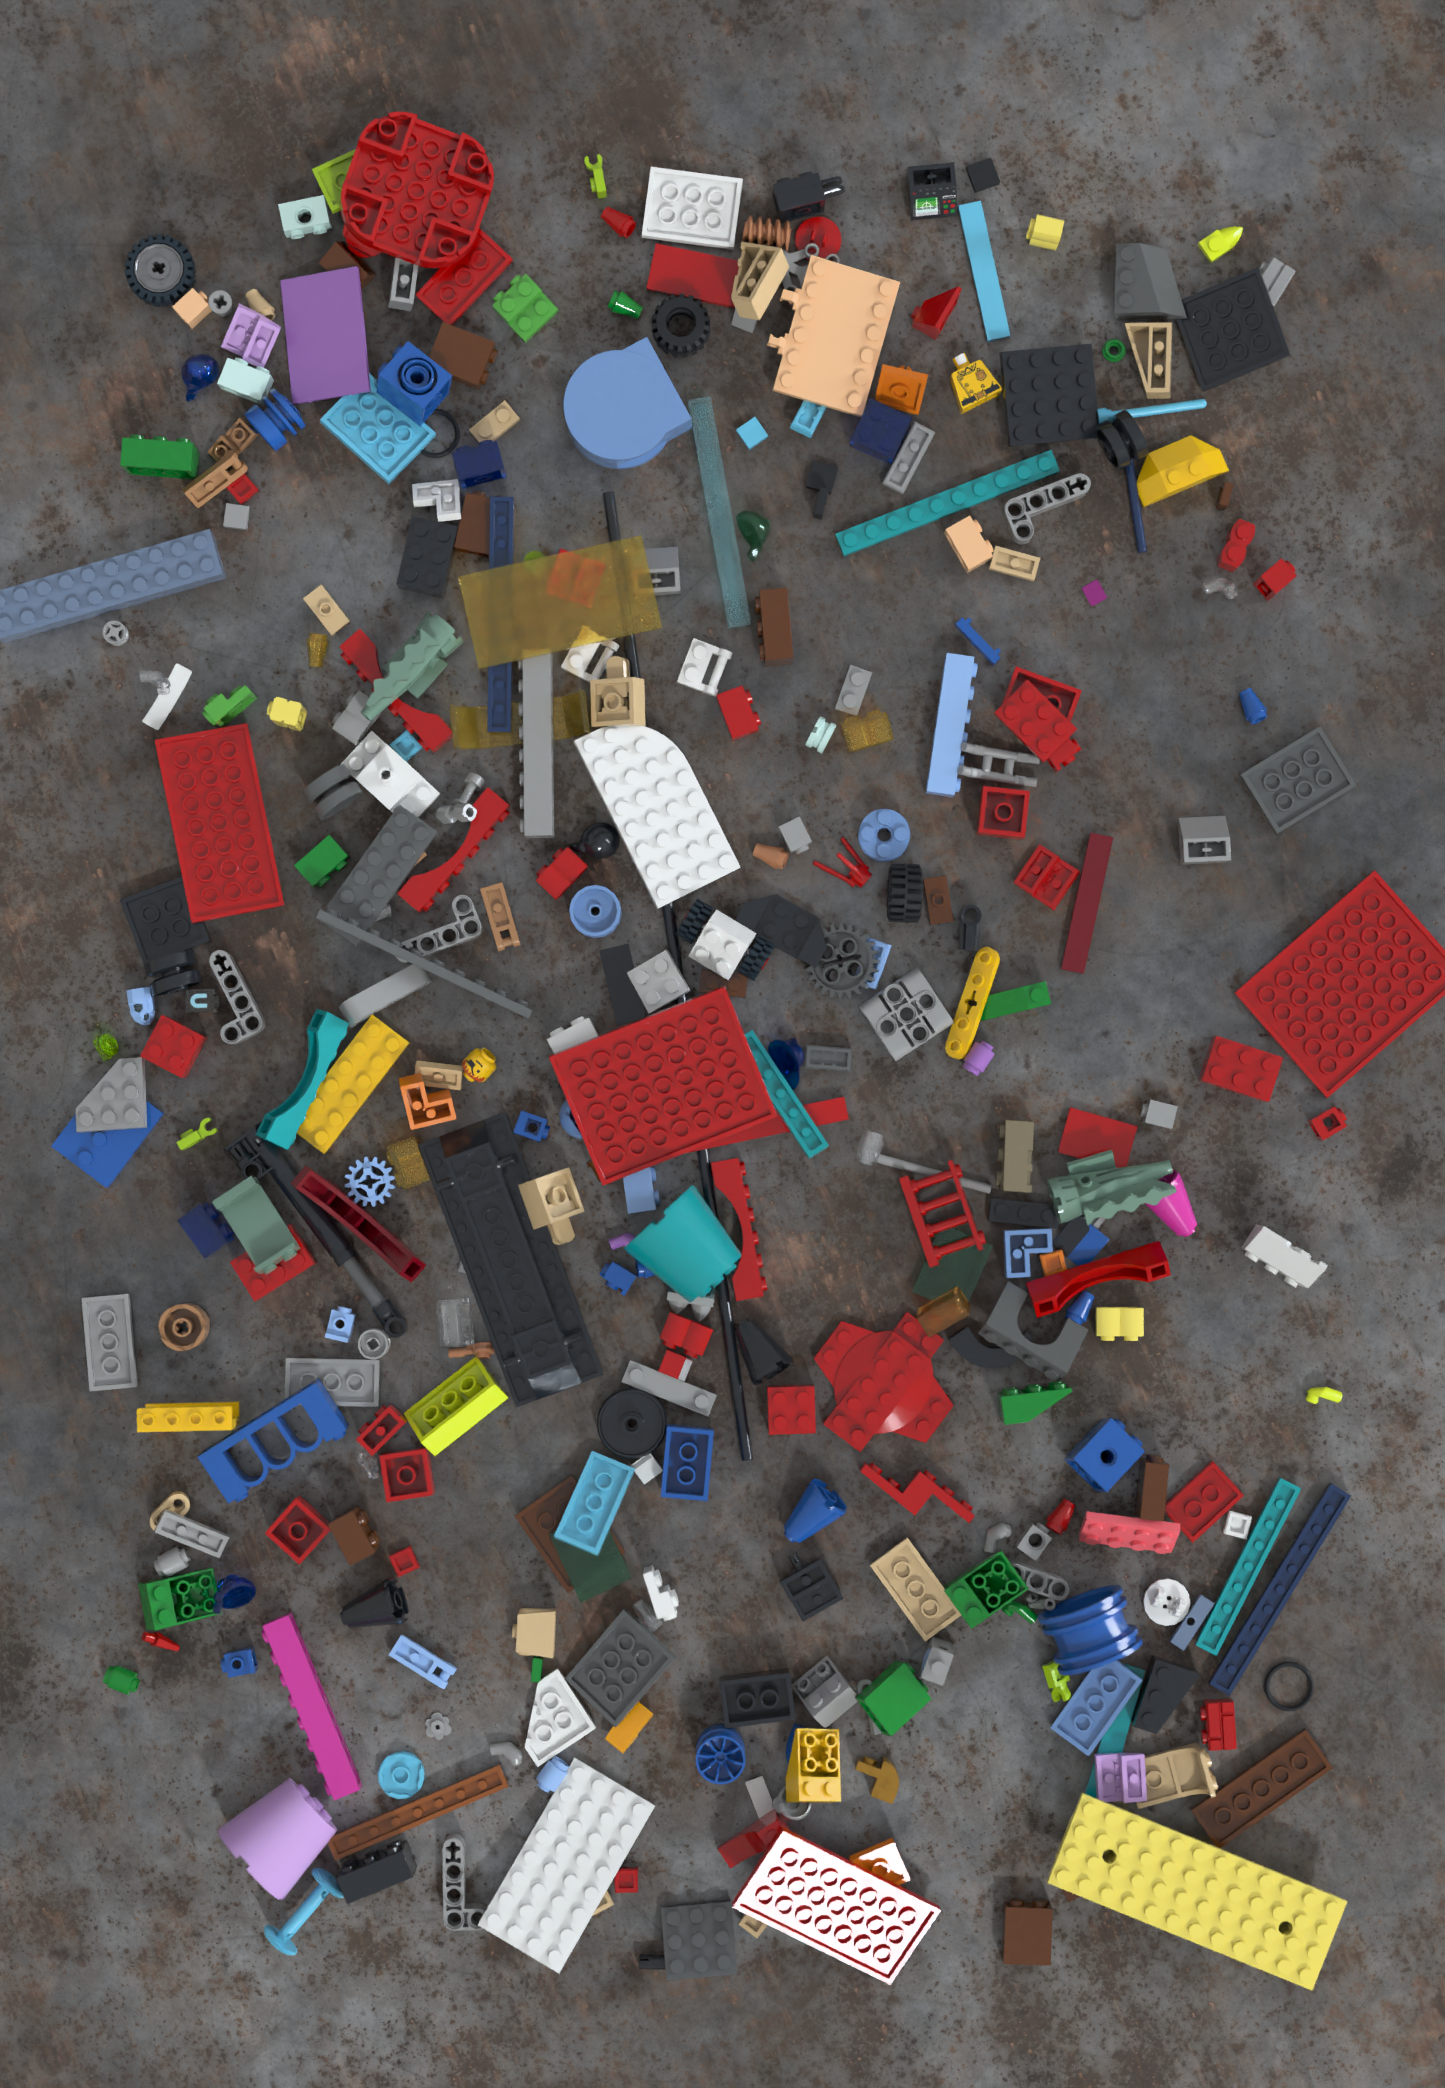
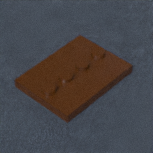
[514,1475,625,1593]

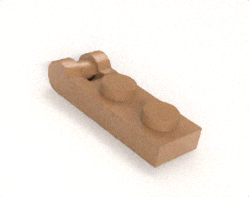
[182,450,248,508]
[480,882,521,952]

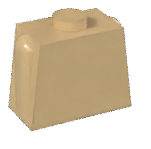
[512,1608,557,1658]

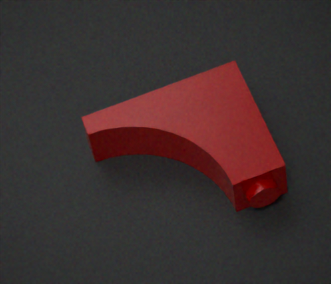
[717,1809,789,1869]

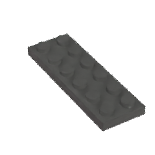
[320,804,438,946]

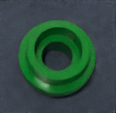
[1102,339,1126,362]

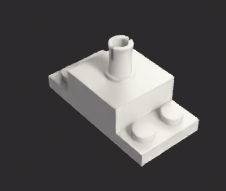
[340,731,441,818]

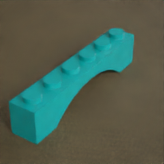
[255,1009,349,1150]

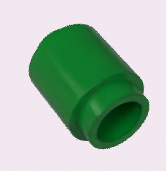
[103,1665,140,1695]

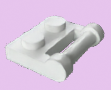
[561,626,619,683]
[677,638,732,697]

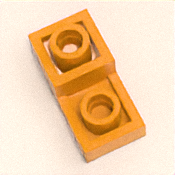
[605,1702,653,1754]

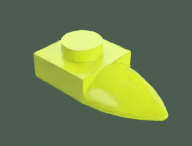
[1198,226,1243,264]

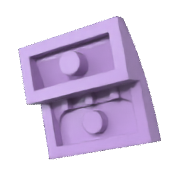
[221,304,281,368]
[1094,1753,1147,1803]

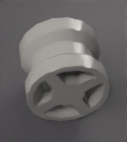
[102,621,129,646]

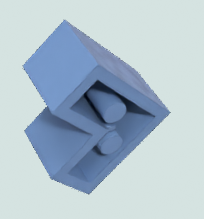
[1002,1228,1053,1278]

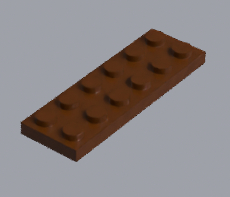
[1190,1728,1333,1848]

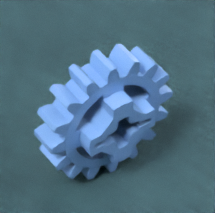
[345,1156,396,1207]

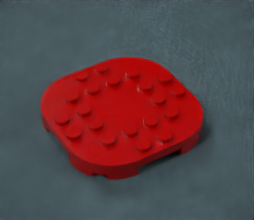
[340,112,494,268]

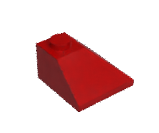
[911,286,962,340]

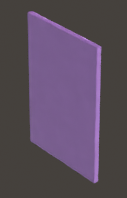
[280,266,371,405]

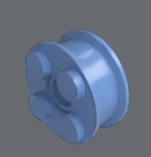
[858,809,910,862]

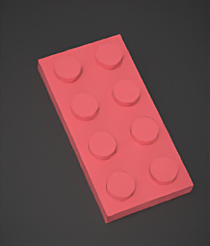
[1079,1511,1180,1554]

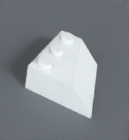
[1241,1225,1328,1288]

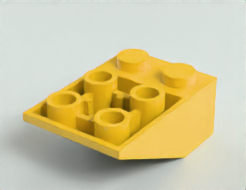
[786,1728,841,1803]

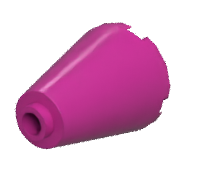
[1144,1170,1197,1237]

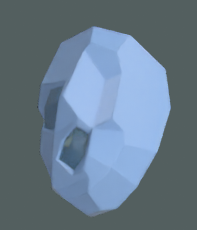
[126,987,156,1026]

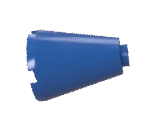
[784,1478,847,1543]

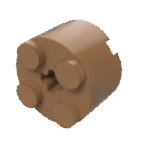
[158,1303,210,1351]

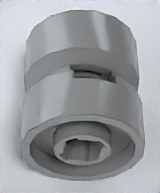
[358,1327,391,1359]

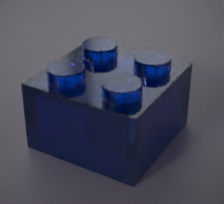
[850,398,913,465]
[452,440,507,489]
[177,1203,234,1259]

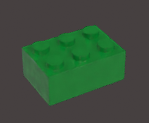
[120,434,200,480]

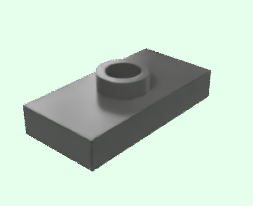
[804,1045,853,1072]

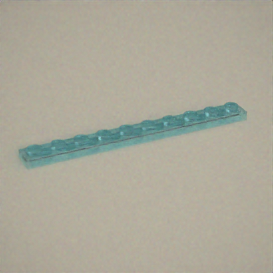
[688,396,751,629]

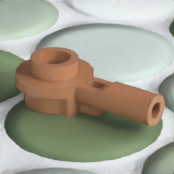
[448,1342,495,1359]

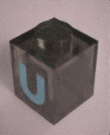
[186,989,221,1014]

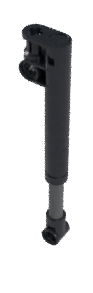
[223,1122,408,1338]

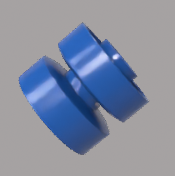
[696,1724,745,1784]

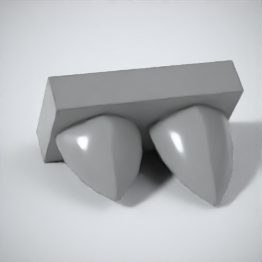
[667,1287,716,1321]

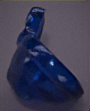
[181,354,219,402]
[213,1574,256,1614]

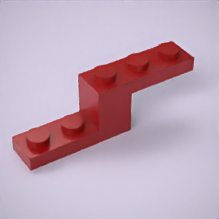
[859,1462,975,1523]

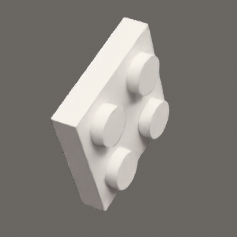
[627,950,690,1014]

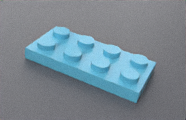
[554,1451,635,1556]

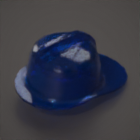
[768,1038,805,1090]

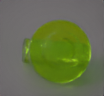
[92,1034,118,1062]

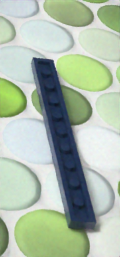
[487,496,514,732]
[1208,1483,1351,1696]

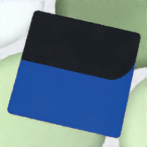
[1052,1216,1109,1266]

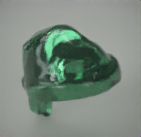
[736,510,770,561]

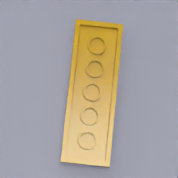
[297,1015,410,1154]

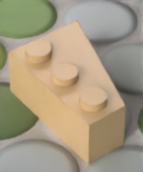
[731,242,789,320]
[1125,322,1172,399]

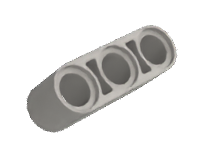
[1010,1561,1070,1601]

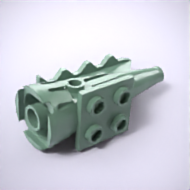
[360,611,463,721]
[1047,1149,1176,1225]

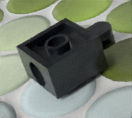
[772,171,845,224]

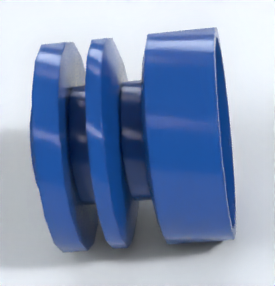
[244,388,306,452]

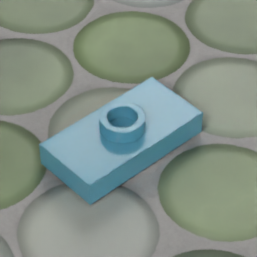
[790,400,827,438]

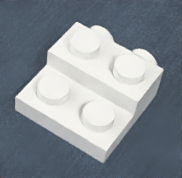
[643,1565,679,1621]

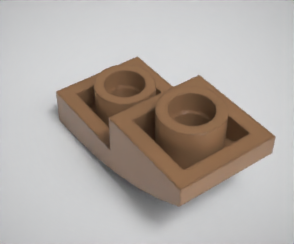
[208,417,259,462]

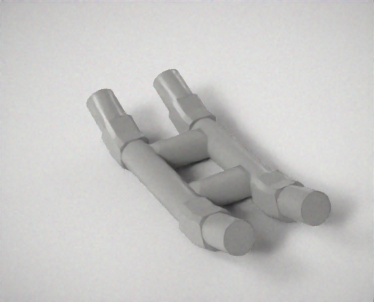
[957,742,1040,787]

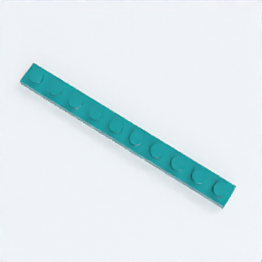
[835,450,1060,557]

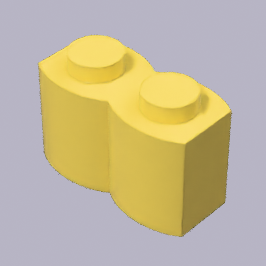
[1026,214,1064,251]
[1095,1307,1144,1341]

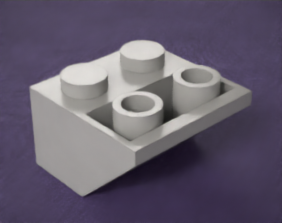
[631,547,681,597]
[1178,816,1231,865]
[791,1656,858,1729]

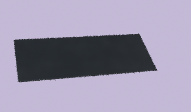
[599,944,646,1025]

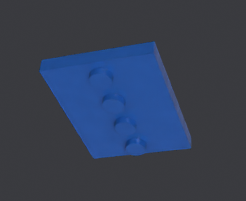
[51,1072,165,1188]

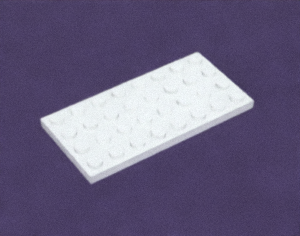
[478,1757,655,1973]

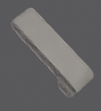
[1003,473,1091,545]
[396,895,483,964]
[209,950,265,1045]
[338,964,432,1028]
[442,1833,487,1931]

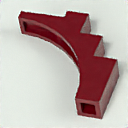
[291,1165,427,1283]

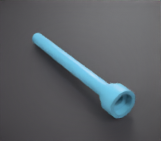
[1097,399,1207,423]

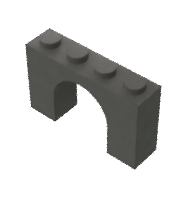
[978,1281,1088,1382]

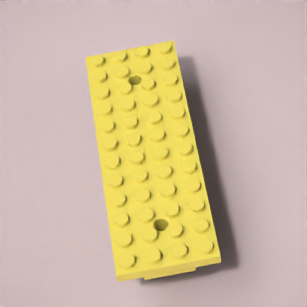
[1047,1793,1347,1990]

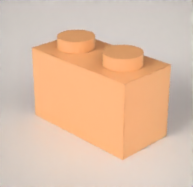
[944,516,994,573]

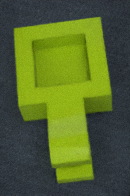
[585,154,607,199]
[176,1118,218,1150]
[1042,1660,1071,1702]

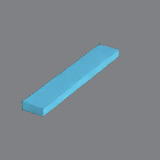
[958,201,1010,342]

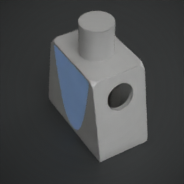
[917,1636,954,1686]

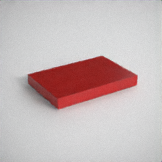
[1057,1107,1138,1168]
[1165,1460,1244,1543]

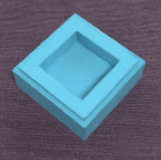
[736,417,768,450]
[390,729,423,762]

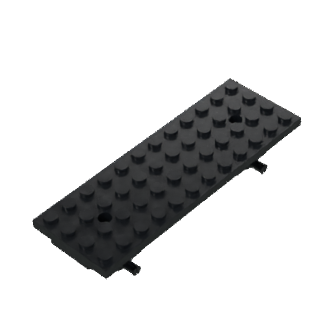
[418,1112,604,1408]

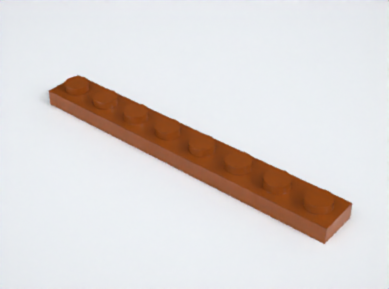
[328,1763,509,1861]

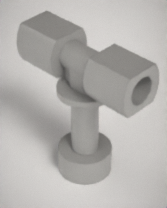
[436,772,485,824]

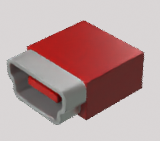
[658,1349,693,1381]

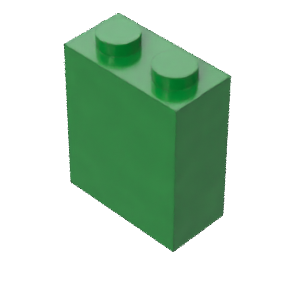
[855,1661,931,1736]

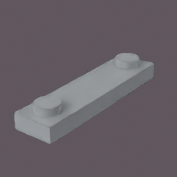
[622,1359,717,1417]

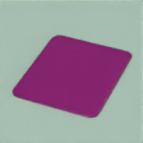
[1082,580,1107,606]

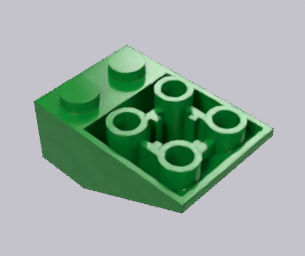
[997,1381,1072,1425]
[944,1550,1029,1629]
[138,1567,222,1631]

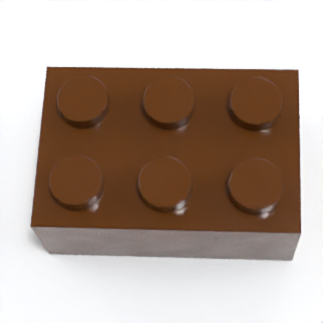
[755,588,794,667]

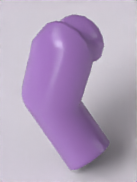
[608,1233,636,1250]

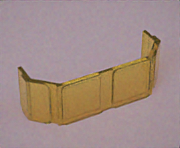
[449,689,590,750]

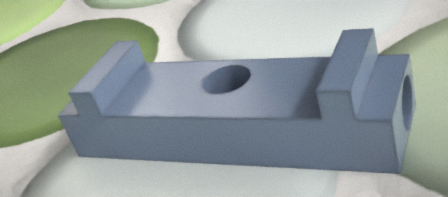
[1169,1594,1214,1651]

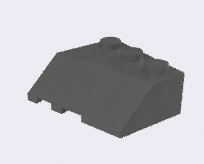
[1114,243,1187,320]

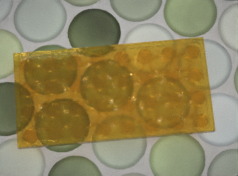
[458,535,662,669]

